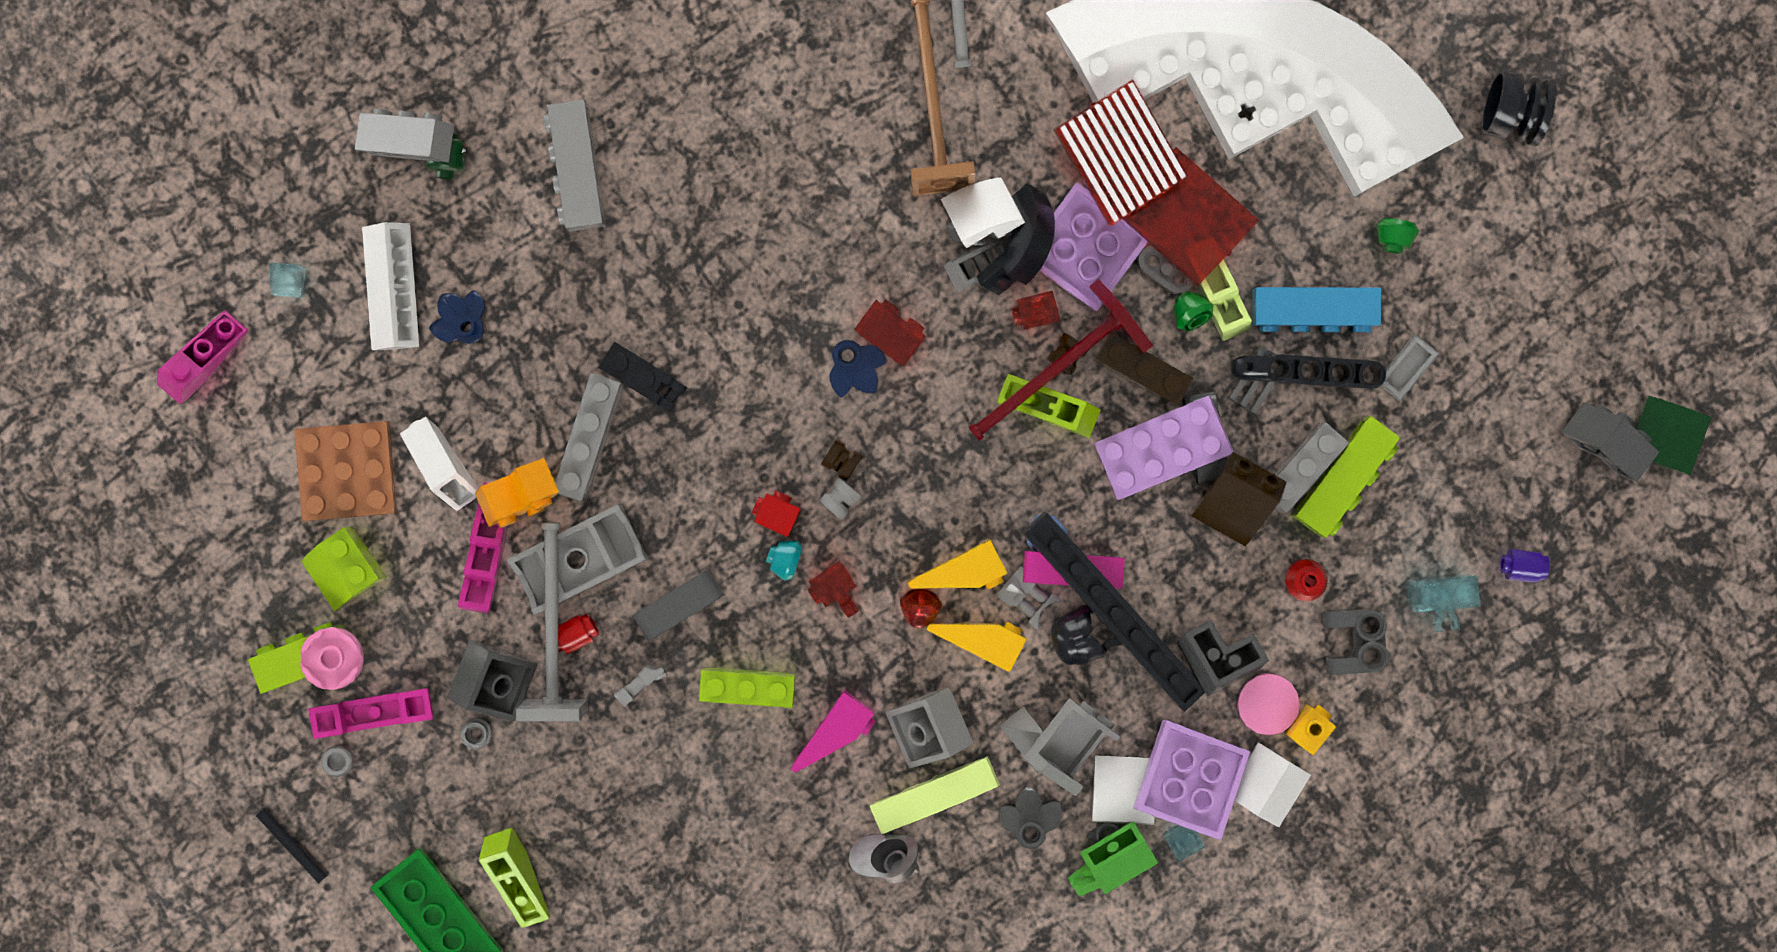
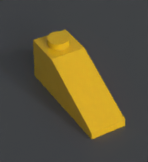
[907,540,1008,589]
[926,621,1027,672]

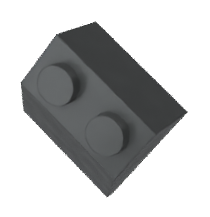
[447,640,537,721]

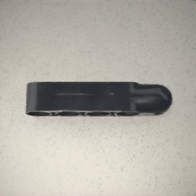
[1231,354,1386,389]

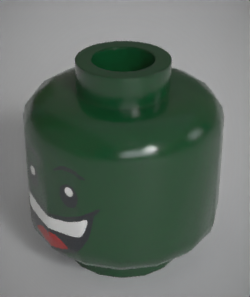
[425,134,466,179]

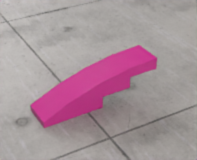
[457,482,508,614]

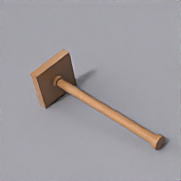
[911,0,975,196]

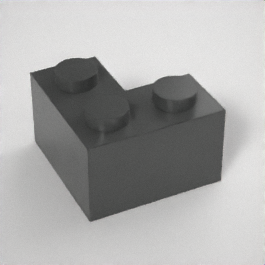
[1562,403,1659,482]
[1177,620,1269,696]

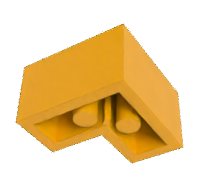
[475,458,559,528]

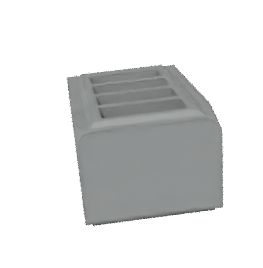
[944,236,1007,292]

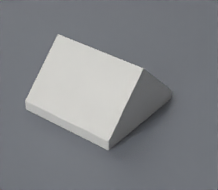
[1234,742,1311,827]

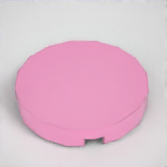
[300,627,364,690]
[1237,673,1300,736]

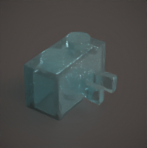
[1407,574,1480,632]

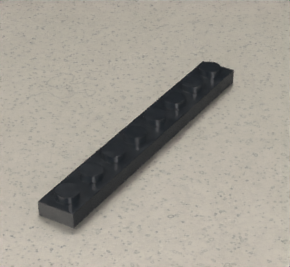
[1021,511,1205,712]

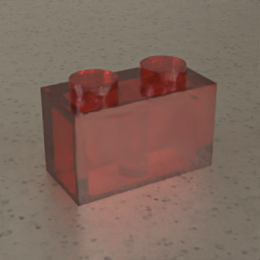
[854,300,926,368]

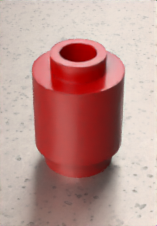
[558,613,600,655]

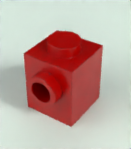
[751,490,802,537]

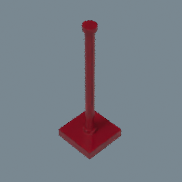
[968,279,1154,441]

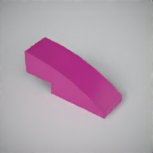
[1023,551,1125,589]

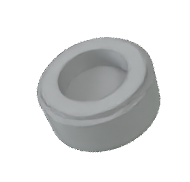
[321,745,355,777]

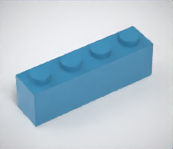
[1251,287,1381,333]

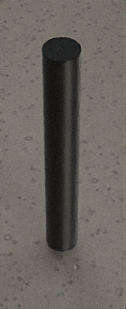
[256,808,328,884]

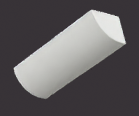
[362,222,419,350]

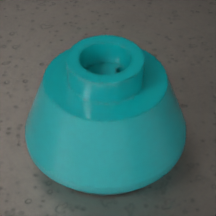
[766,540,803,581]

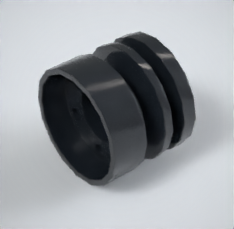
[1482,70,1557,146]

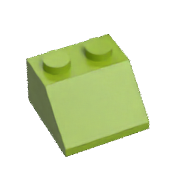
[301,526,387,612]

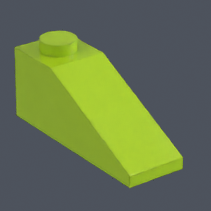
[997,374,1101,438]
[479,828,550,928]

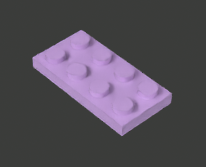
[1095,395,1234,500]

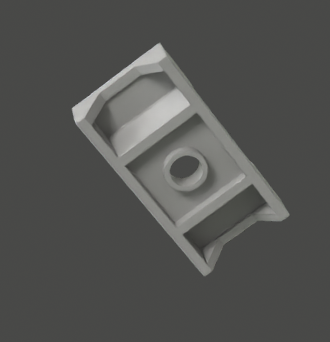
[507,504,648,615]

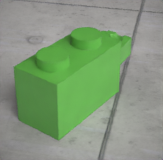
[1068,821,1158,897]

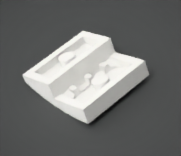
[941,177,1025,248]
[1092,755,1155,825]

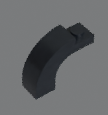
[976,183,1055,295]

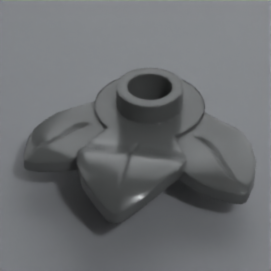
[1000,786,1062,849]

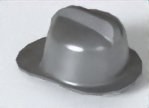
[849,834,919,884]

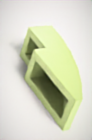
[1184,237,1252,341]

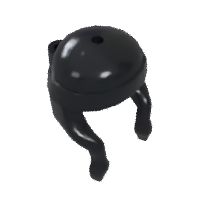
[1050,604,1122,665]

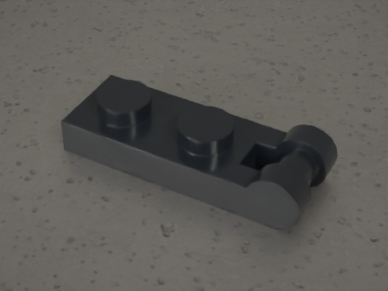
[598,341,688,414]

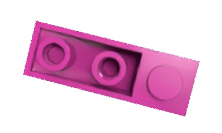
[157,310,248,405]

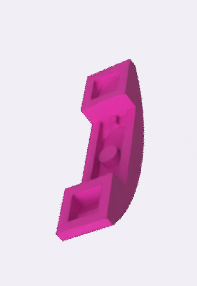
[308,688,434,739]

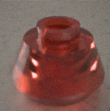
[900,589,942,628]

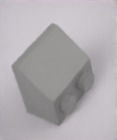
[885,687,974,769]

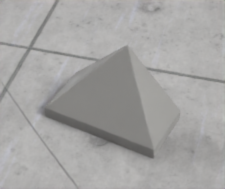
[1000,706,1043,774]

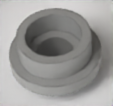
[460,718,492,749]

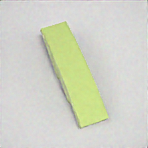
[870,756,1000,834]

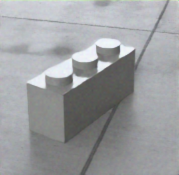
[354,109,454,163]
[1274,422,1349,513]

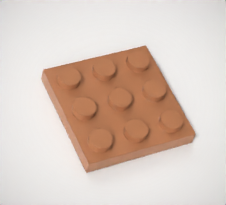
[294,421,397,521]

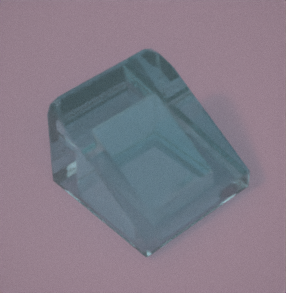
[269,262,306,298]

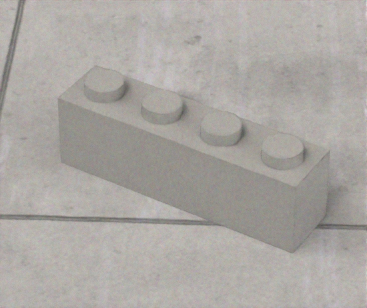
[544,100,606,232]
[555,373,625,501]

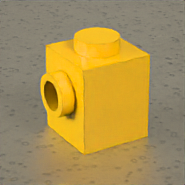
[1284,704,1336,756]

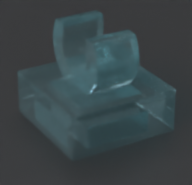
[1162,825,1205,862]

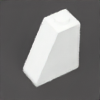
[400,416,478,511]

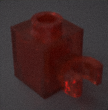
[1011,290,1061,332]
[807,560,859,618]

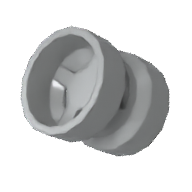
[819,477,862,520]

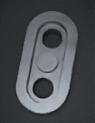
[1137,245,1195,294]

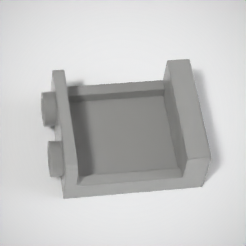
[1024,698,1120,796]

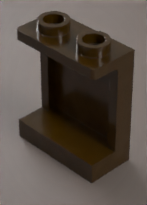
[1192,452,1287,547]

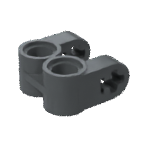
[1323,608,1389,675]

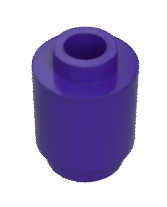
[1500,549,1550,583]

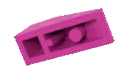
[791,690,876,773]

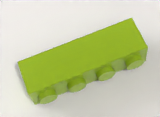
[1291,416,1400,538]

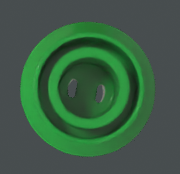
[1376,218,1419,254]
[1173,291,1214,332]

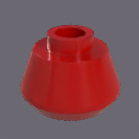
[1285,559,1328,601]

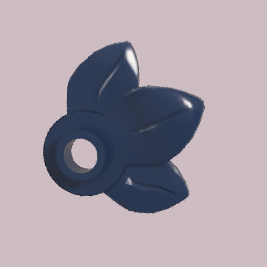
[429,290,485,344]
[829,340,887,397]

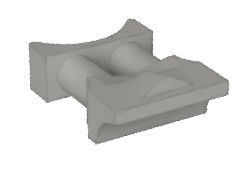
[996,566,1062,630]
[614,663,669,707]

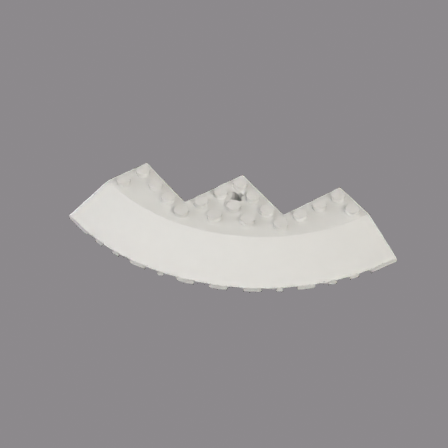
[1046,0,1464,197]

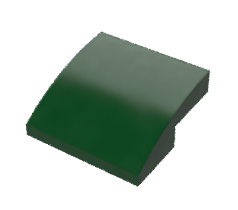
[1637,396,1712,476]

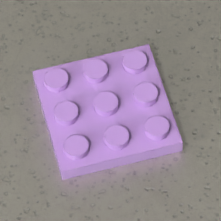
[1039,182,1152,312]
[1133,720,1250,840]

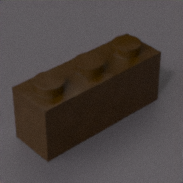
[1094,332,1193,407]

